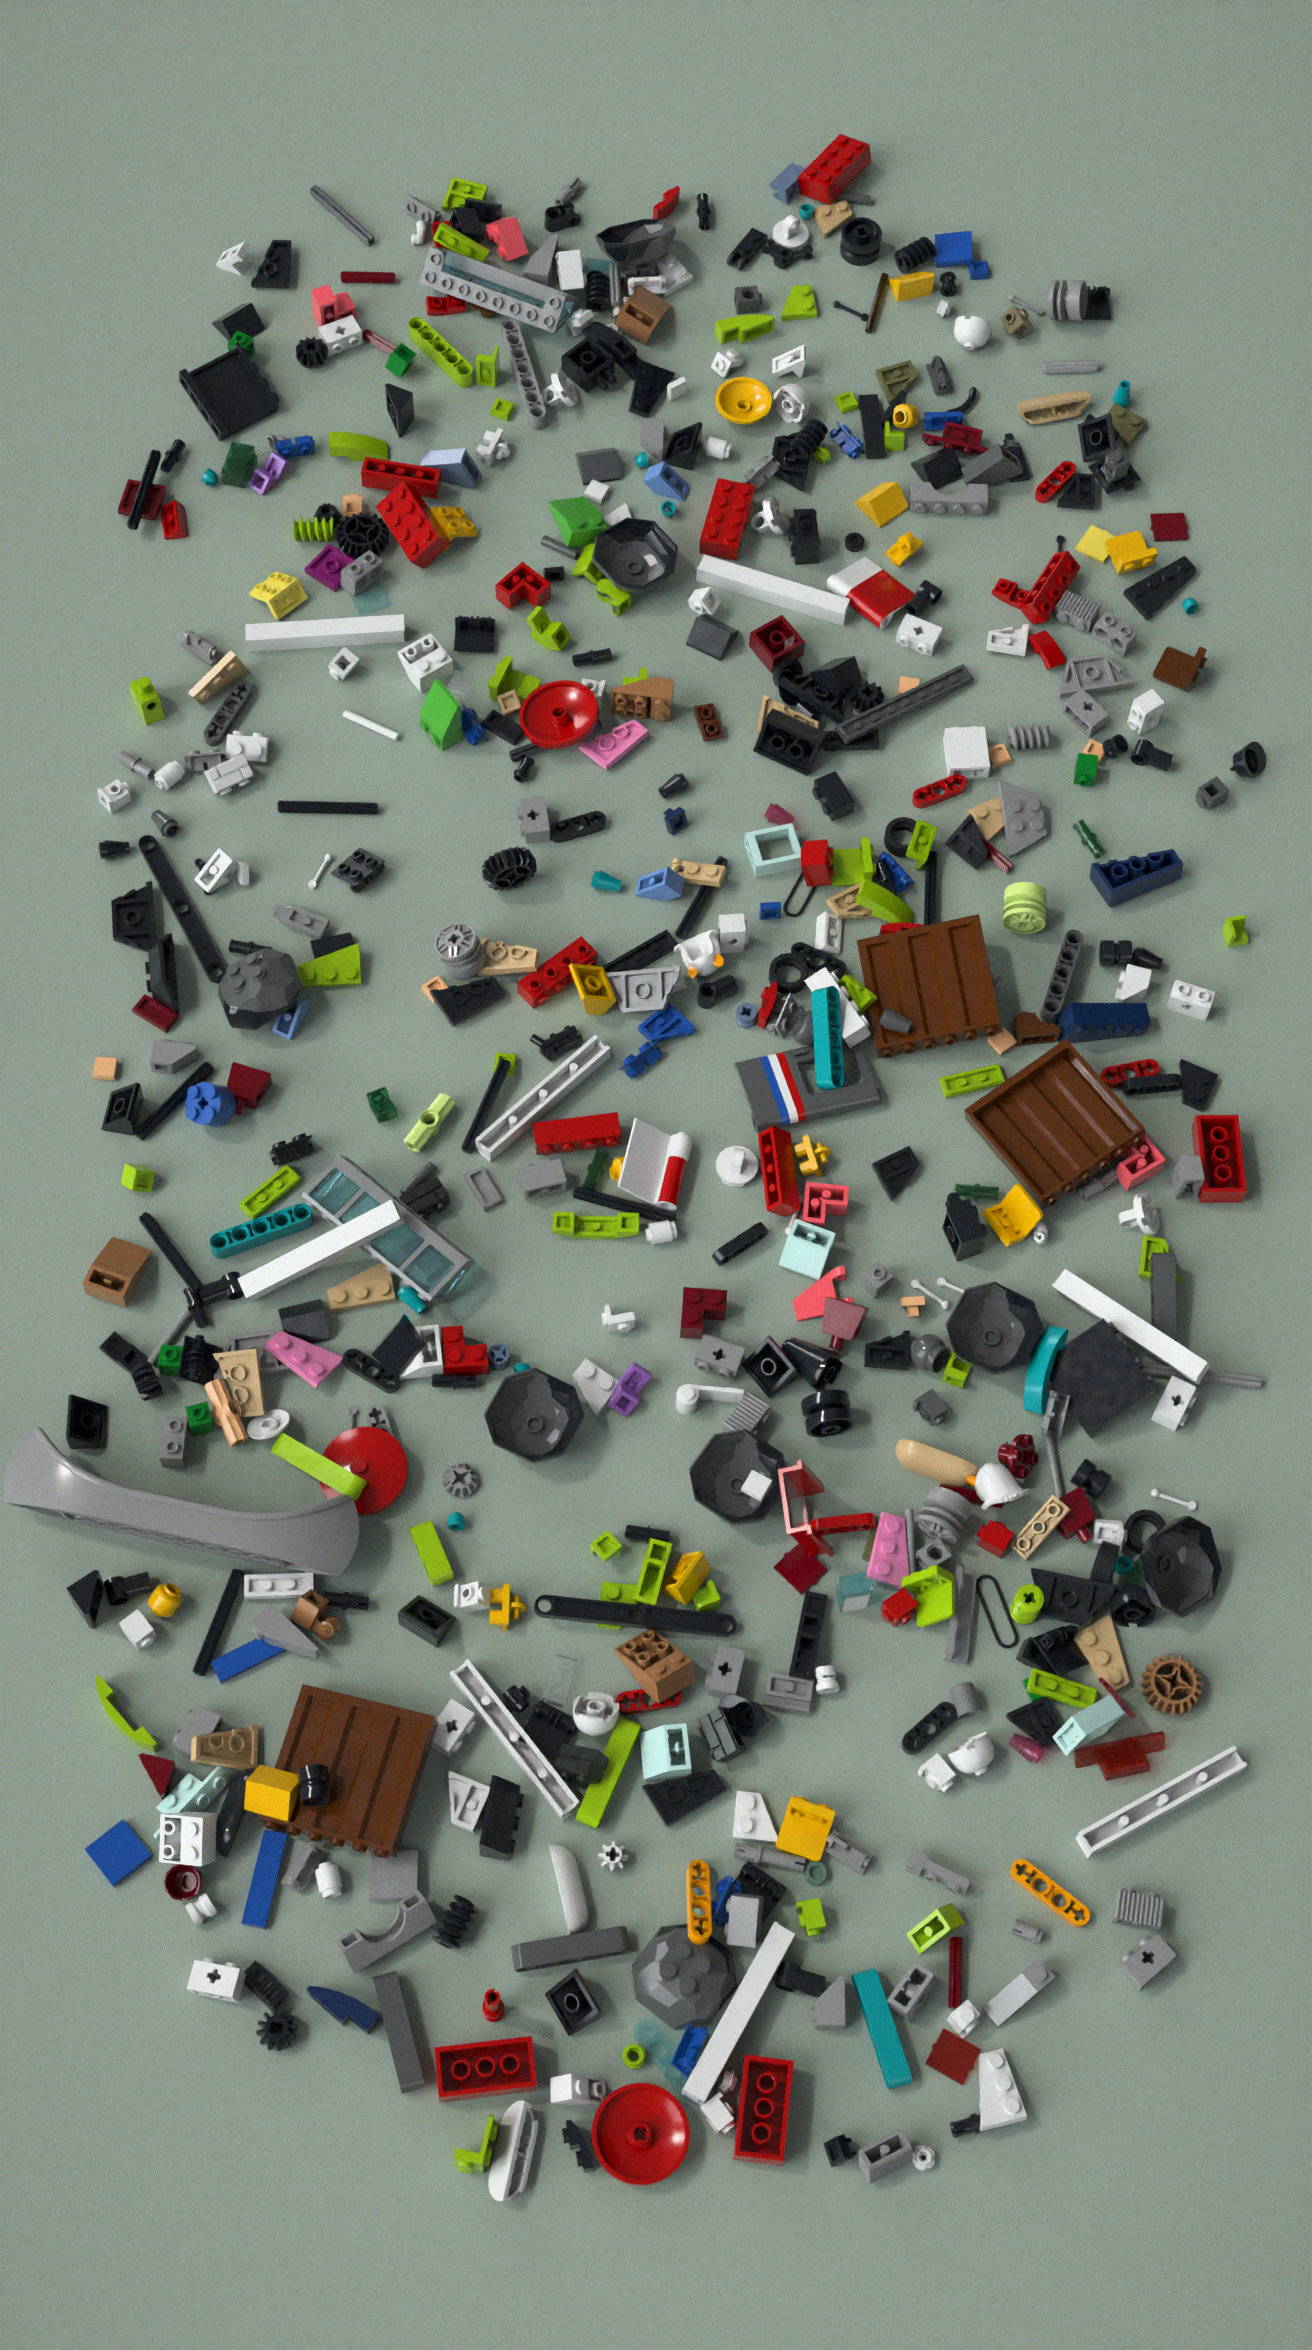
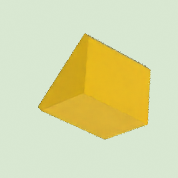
[888,271,935,302]
[855,482,909,528]
[660,1551,711,1605]
[244,1765,301,1822]

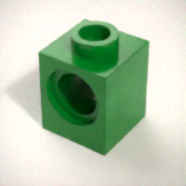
[228,331,255,359]
[385,343,417,378]
[1073,753,1098,786]
[158,1344,183,1376]
[185,1402,215,1437]

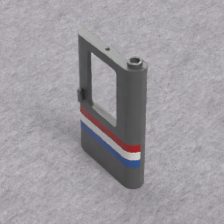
[734,1038,882,1133]

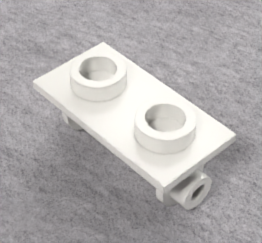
[627,275,666,296]

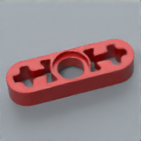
[1035,461,1076,503]
[912,774,967,809]
[1100,1059,1160,1088]
[810,1513,876,1535]
[616,1689,682,1715]

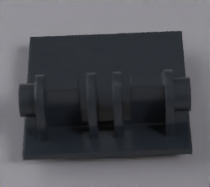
[1084,286,1111,320]
[1088,458,1141,495]
[454,615,495,653]
[331,848,386,893]
[268,1133,314,1166]
[178,1335,223,1386]
[1032,1625,1089,1676]
[519,1700,577,1760]
[735,1861,787,1926]

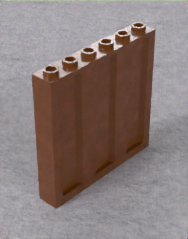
[857,914,1003,1058]
[964,1039,1145,1210]
[258,1684,438,1859]

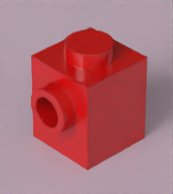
[977,1520,1014,1559]
[881,1587,918,1627]

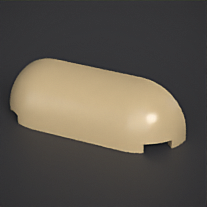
[1017,391,1091,424]
[895,1439,979,1487]

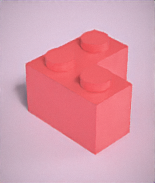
[485,217,528,261]
[311,285,357,327]
[1116,1134,1166,1191]
[802,1182,849,1228]

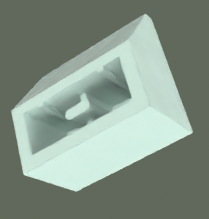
[778,1218,836,1280]
[639,1723,692,1781]

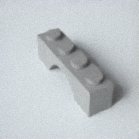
[909,482,988,515]
[335,1890,437,1974]

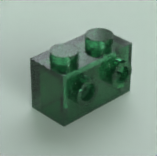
[221,442,258,488]

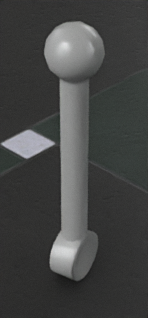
[1009,295,1044,316]
[348,1407,357,1430]

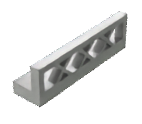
[943,1566,977,1664]

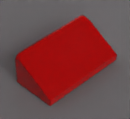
[161,500,188,540]

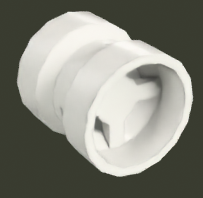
[813,1665,839,1695]
[185,1893,218,1926]

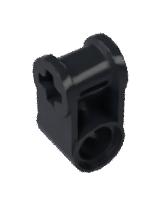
[544,202,581,232]

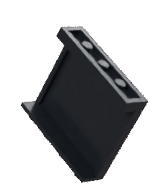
[179,342,279,441]
[1049,1318,1157,1438]

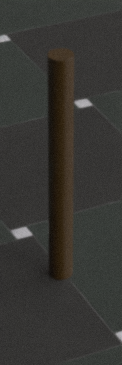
[865,273,888,334]

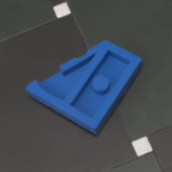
[638,1002,696,1043]

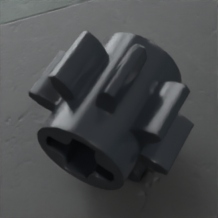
[502,1685,531,1714]

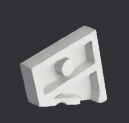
[732,1791,778,1844]

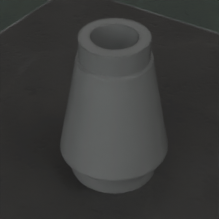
[151,810,179,838]
[879,1009,912,1034]

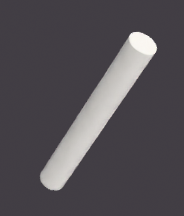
[343,710,399,740]

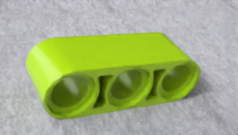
[409,1520,454,1587]

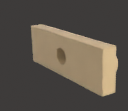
[1009,1494,1071,1560]

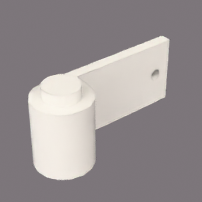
[675,1384,744,1415]

